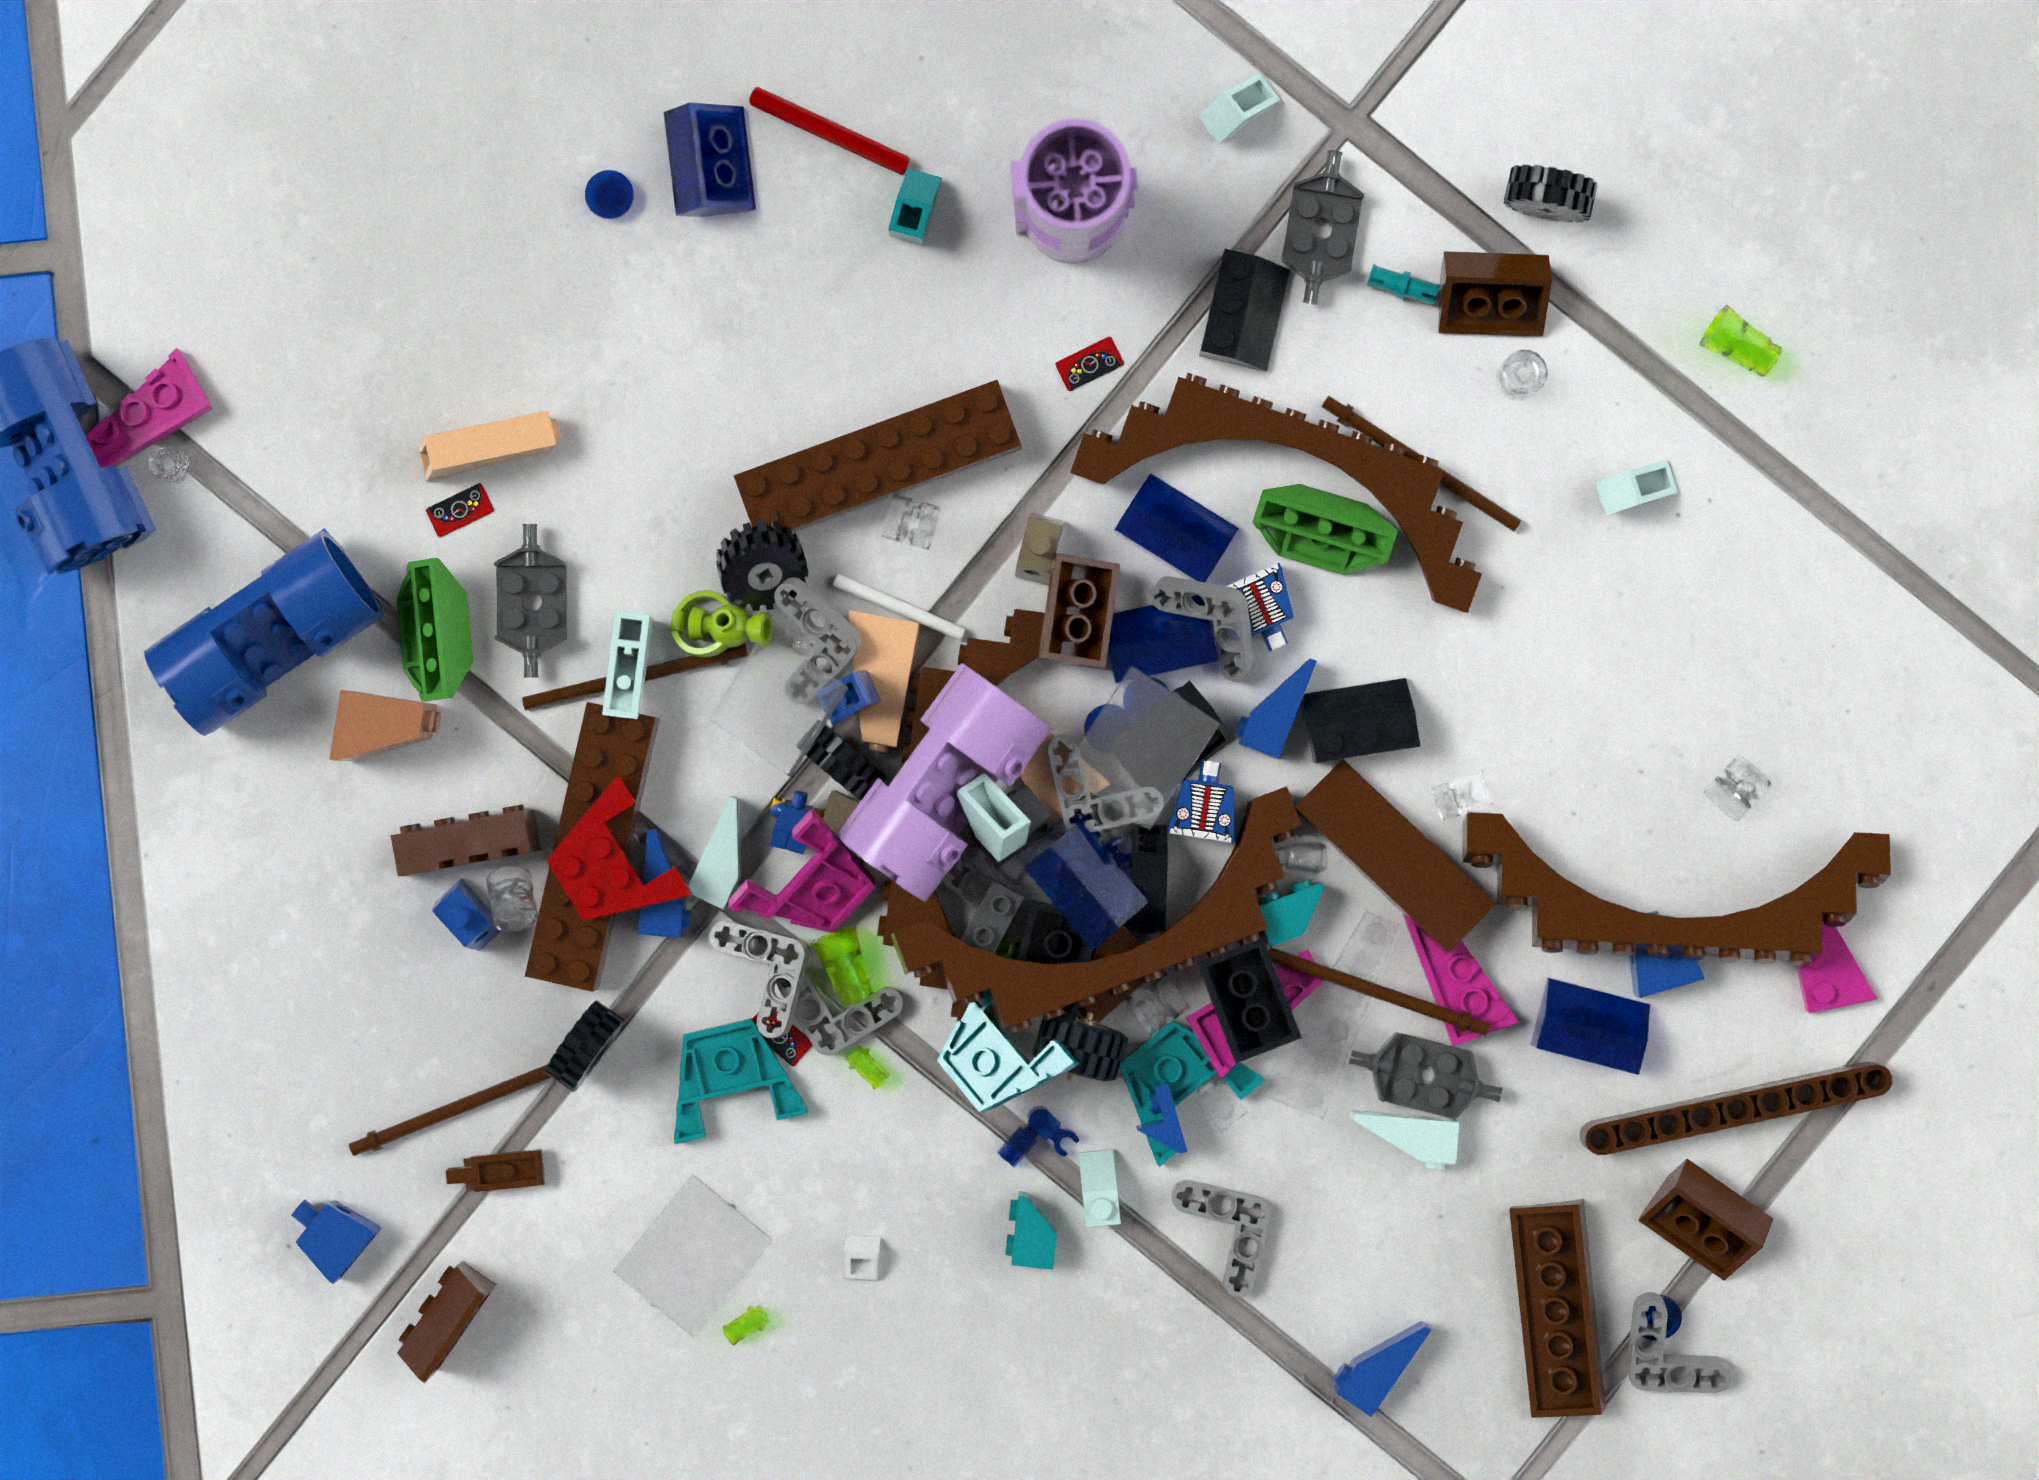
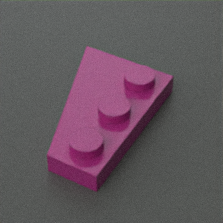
[1797,922,1877,1013]

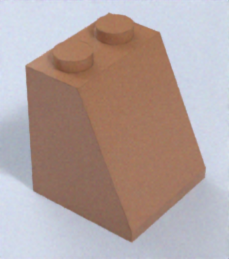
[329,690,441,761]

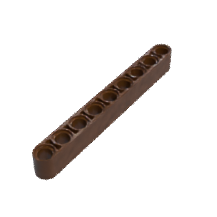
[1580,1062,1892,1155]

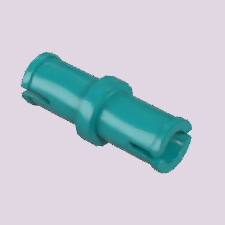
[1367,264,1440,306]

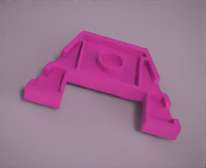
[728,808,876,933]

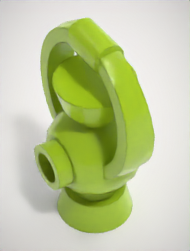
[669,590,773,658]

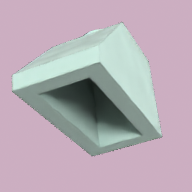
[1198,72,1280,144]
[1596,460,1678,516]
[957,773,1031,862]
[1078,1149,1121,1227]

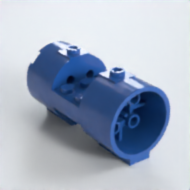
[0,338,156,575]
[144,528,383,736]

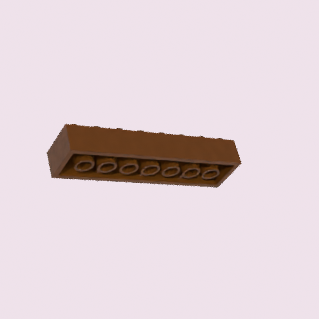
[733,379,1022,533]
[525,702,660,992]

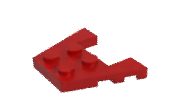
[546,776,692,921]

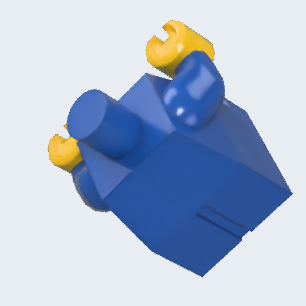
[769,790,825,854]

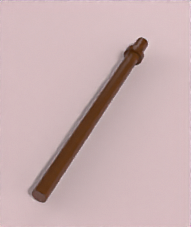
[1321,395,1522,532]
[522,643,748,711]
[1268,947,1490,1036]
[349,1064,552,1156]

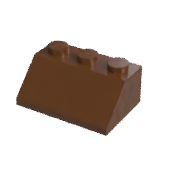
[1438,251,1552,337]
[1039,553,1120,668]
[1638,1159,1773,1281]
[397,1261,497,1383]

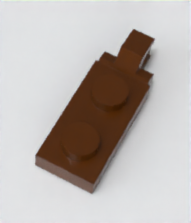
[445,1149,545,1192]

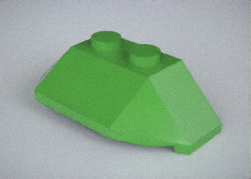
[1252,484,1398,575]
[397,558,473,702]

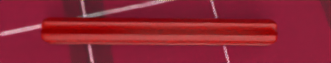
[749,87,910,175]

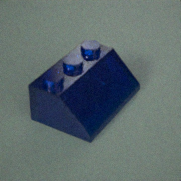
[663,102,756,217]
[1113,473,1239,583]
[1108,595,1219,684]
[1024,820,1149,950]
[1530,978,1650,1075]

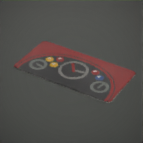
[1055,337,1124,391]
[426,483,494,537]
[753,1005,813,1066]

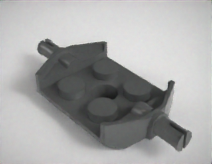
[1281,150,1364,305]
[494,524,567,678]
[1348,1032,1502,1120]

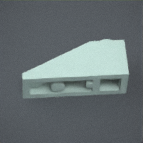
[602,611,654,720]
[688,796,742,910]
[1350,1110,1460,1170]

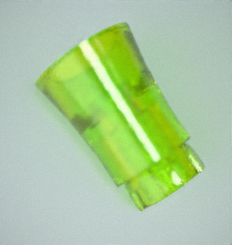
[1700,305,1782,377]
[810,925,874,1006]

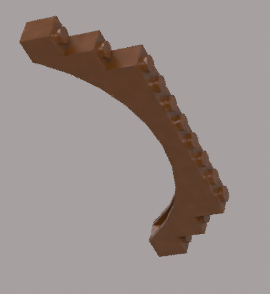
[1070,373,1482,613]
[877,609,1045,1025]
[890,786,1302,1034]
[1462,812,1891,966]

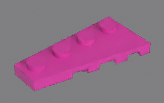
[86,348,213,467]
[1402,914,1519,1047]
[1185,949,1324,1079]

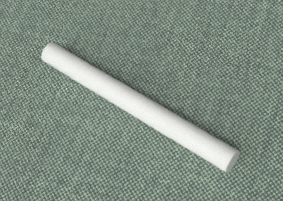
[833,574,966,641]

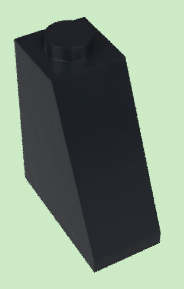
[1130,824,1168,934]

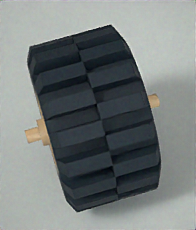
[1032,1012,1128,1081]

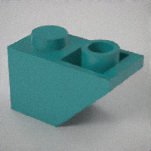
[888,168,942,246]
[1259,878,1324,947]
[1005,1191,1057,1270]

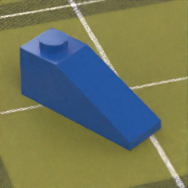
[1234,658,1317,759]
[638,829,692,938]
[1333,1321,1431,1417]

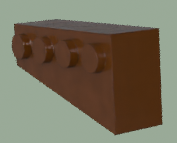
[390,804,541,877]

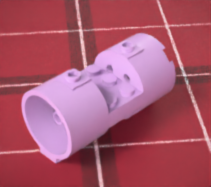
[1011,119,1137,264]
[836,663,1052,902]

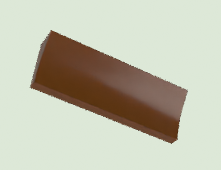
[1295,759,1496,955]
[1509,1199,1606,1418]

